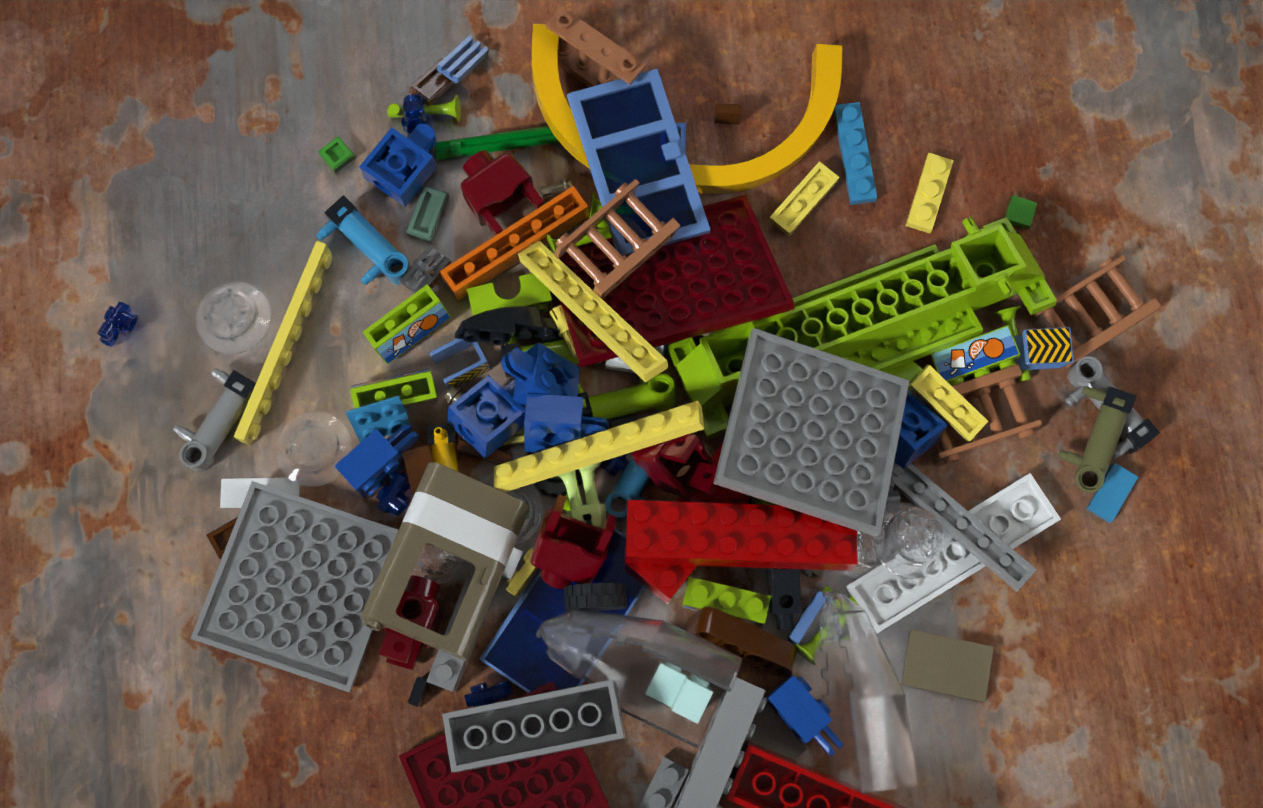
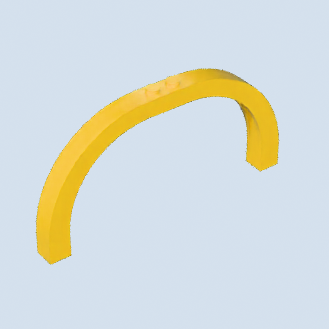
[532,24,842,196]

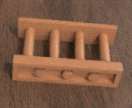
[546,7,646,113]
[554,179,681,299]
[1030,255,1162,368]
[917,365,1042,464]

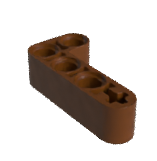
[682,607,797,678]

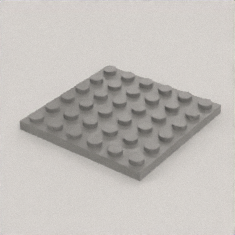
[713,328,909,537]
[190,481,398,693]

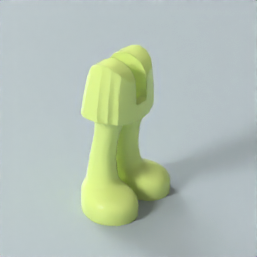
[557,462,606,529]

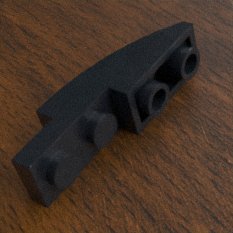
[455,306,561,346]

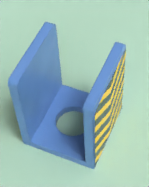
[1014,327,1074,370]
[429,339,490,390]

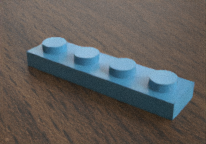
[833,102,877,205]

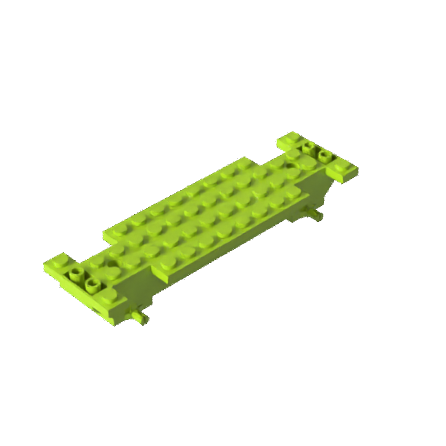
[667,217,1057,440]

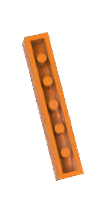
[440,186,589,301]

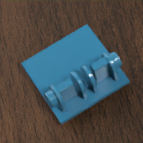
[346,396,412,443]

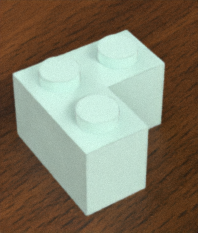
[645,659,713,724]

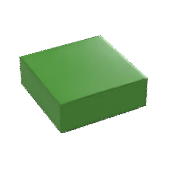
[318,136,356,173]
[1004,195,1037,229]

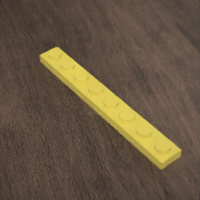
[234,241,332,445]
[518,241,668,383]
[494,400,704,493]

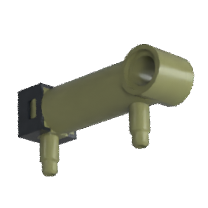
[1058,386,1137,493]

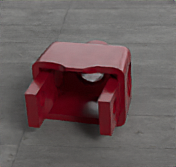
[461,150,545,236]
[632,433,719,499]
[530,494,617,589]
[379,575,443,671]

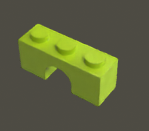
[467,273,553,315]

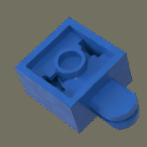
[359,124,437,207]
[501,343,579,407]
[447,375,526,458]
[894,390,947,469]
[524,393,609,454]
[334,423,420,499]
[766,675,844,757]

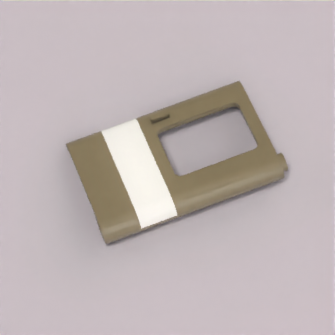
[360,462,530,662]

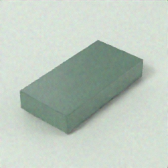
[406,186,449,243]

